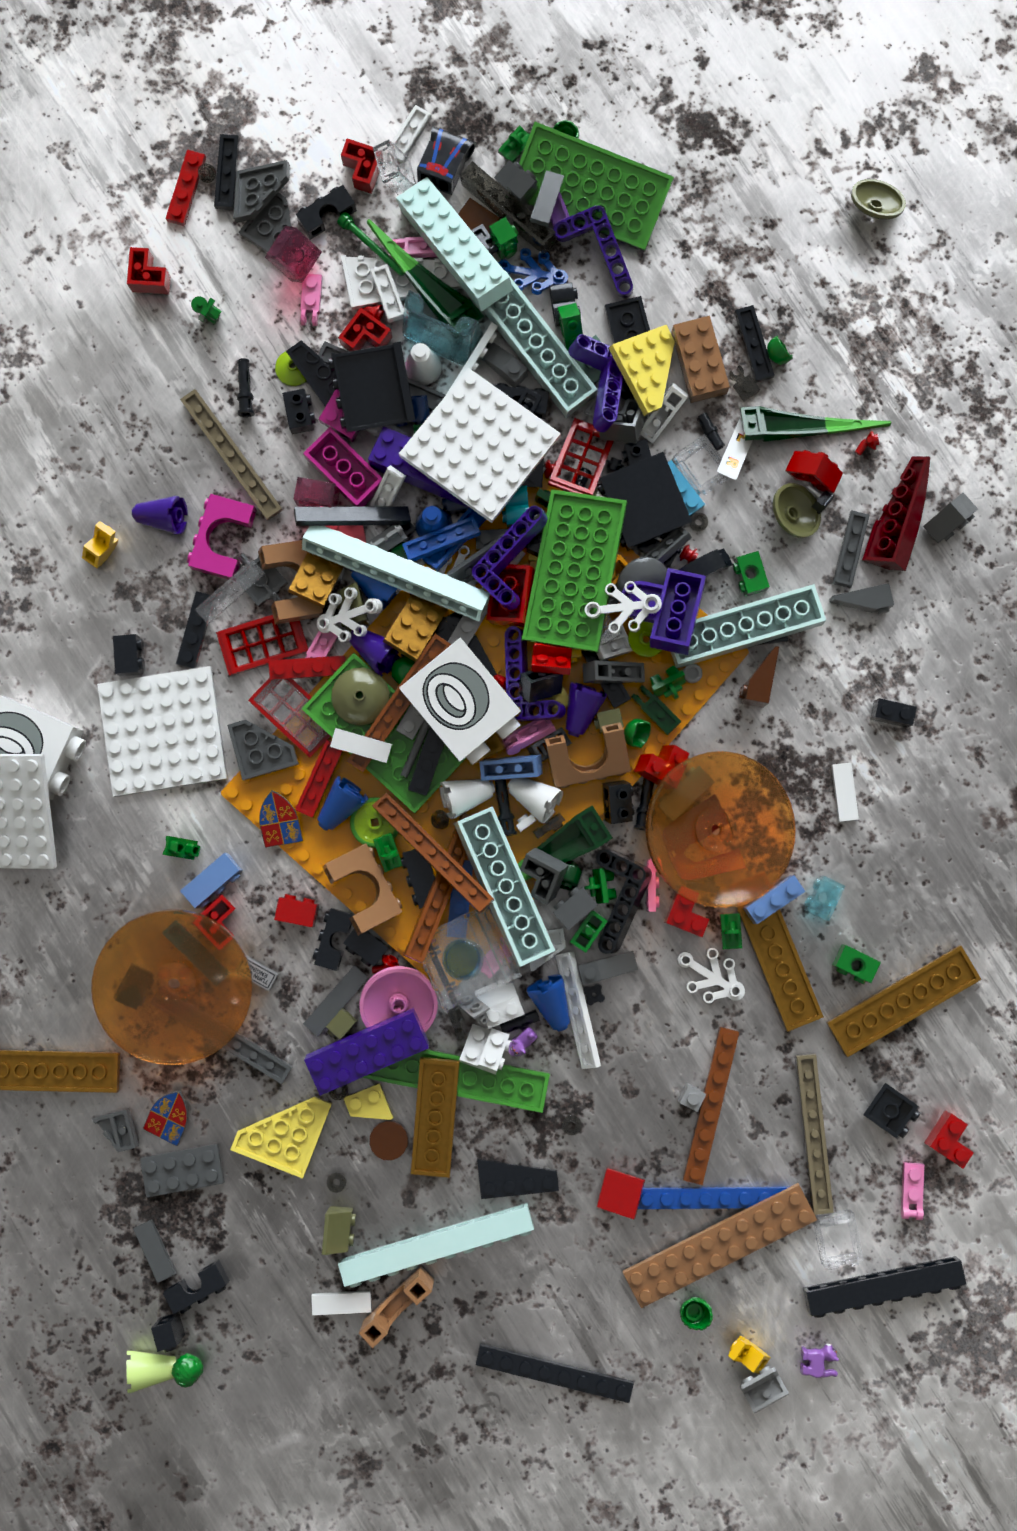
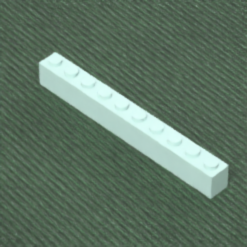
[302,526,490,621]
[338,1203,534,1288]

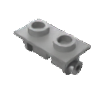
[367,525,407,552]
[455,994,490,1025]

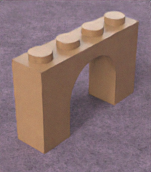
[258,540,324,625]
[545,722,631,788]
[322,843,402,936]
[359,1265,434,1348]

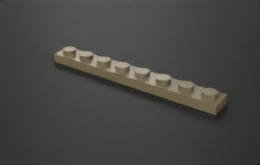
[180,389,283,521]
[795,1054,834,1215]

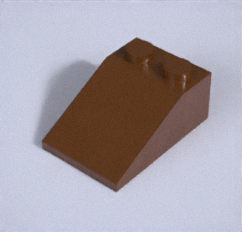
[738,646,779,708]

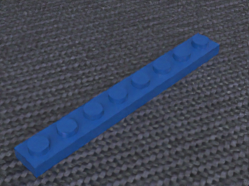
[638,1186,791,1209]

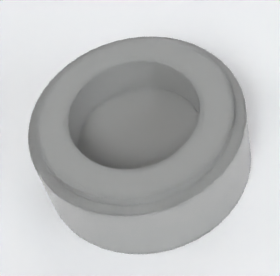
[683,664,702,684]

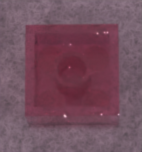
[265,226,322,283]
[293,477,340,507]

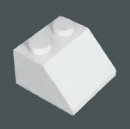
[475,976,525,1029]

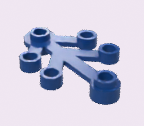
[498,248,568,295]

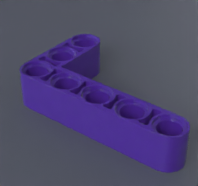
[553,205,633,298]
[568,334,623,433]
[472,506,548,610]
[505,626,566,722]

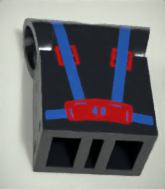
[417,126,476,195]

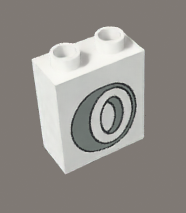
[399,637,521,765]
[0,695,86,800]

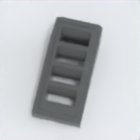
[527,727,572,762]

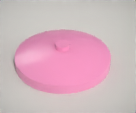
[359,966,438,1032]

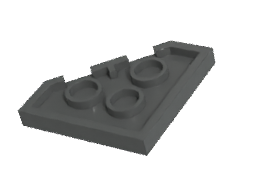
[233,160,290,223]
[239,192,296,265]
[227,720,299,781]

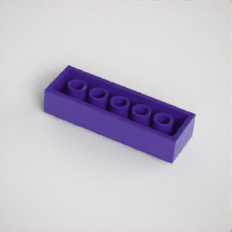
[368,426,473,510]
[304,1008,429,1096]

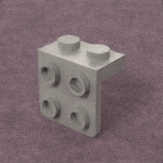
[740,1366,789,1413]

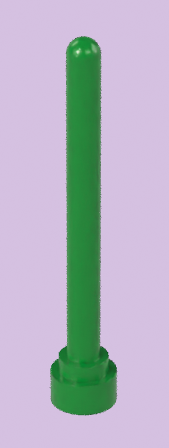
[337,212,405,276]

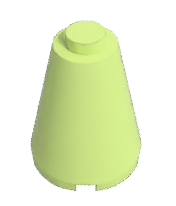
[127,1350,176,1393]

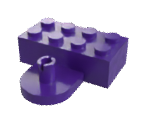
[620,568,706,655]

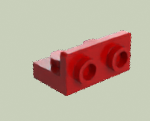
[531,643,572,675]

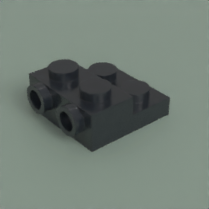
[863,1083,921,1140]

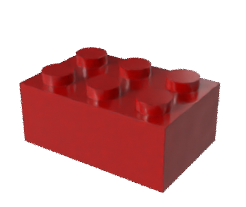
[486,564,535,627]

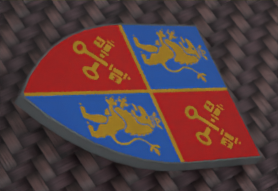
[259,790,303,848]
[143,1091,188,1146]

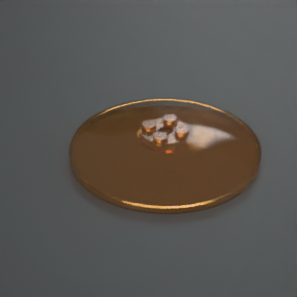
[645,751,795,908]
[91,909,252,1065]

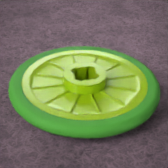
[350,797,398,848]

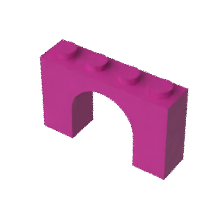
[187,494,257,581]

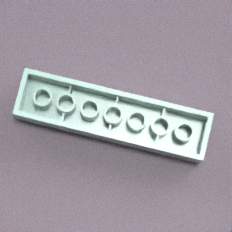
[396,177,513,311]
[483,271,598,418]
[671,584,826,668]
[453,806,555,967]

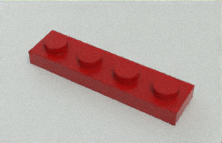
[165,150,206,226]
[268,655,346,680]
[295,740,343,818]

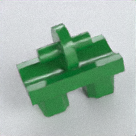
[498,125,530,163]
[191,296,222,325]
[650,666,686,699]
[373,833,402,872]
[162,836,200,860]
[584,868,617,904]
[720,913,742,950]

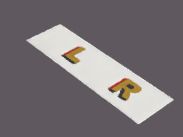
[717,417,753,480]

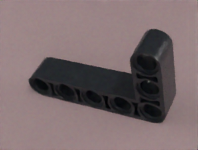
[596,849,652,954]

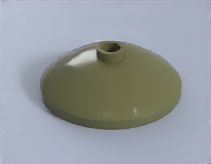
[851,179,906,220]
[773,483,821,538]
[331,668,390,726]

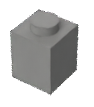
[678,1083,706,1112]

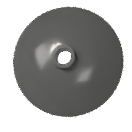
[616,557,667,593]

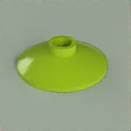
[275,351,307,386]
[628,621,662,657]

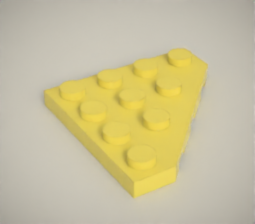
[609,325,675,416]
[230,1096,332,1179]

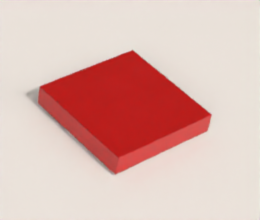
[597,1168,645,1219]

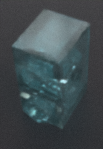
[804,876,845,921]

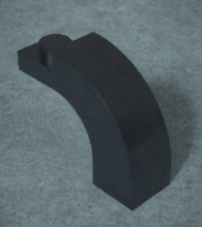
[678,548,733,577]

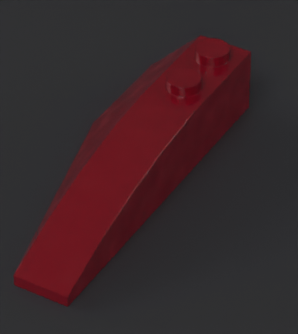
[862,456,930,571]

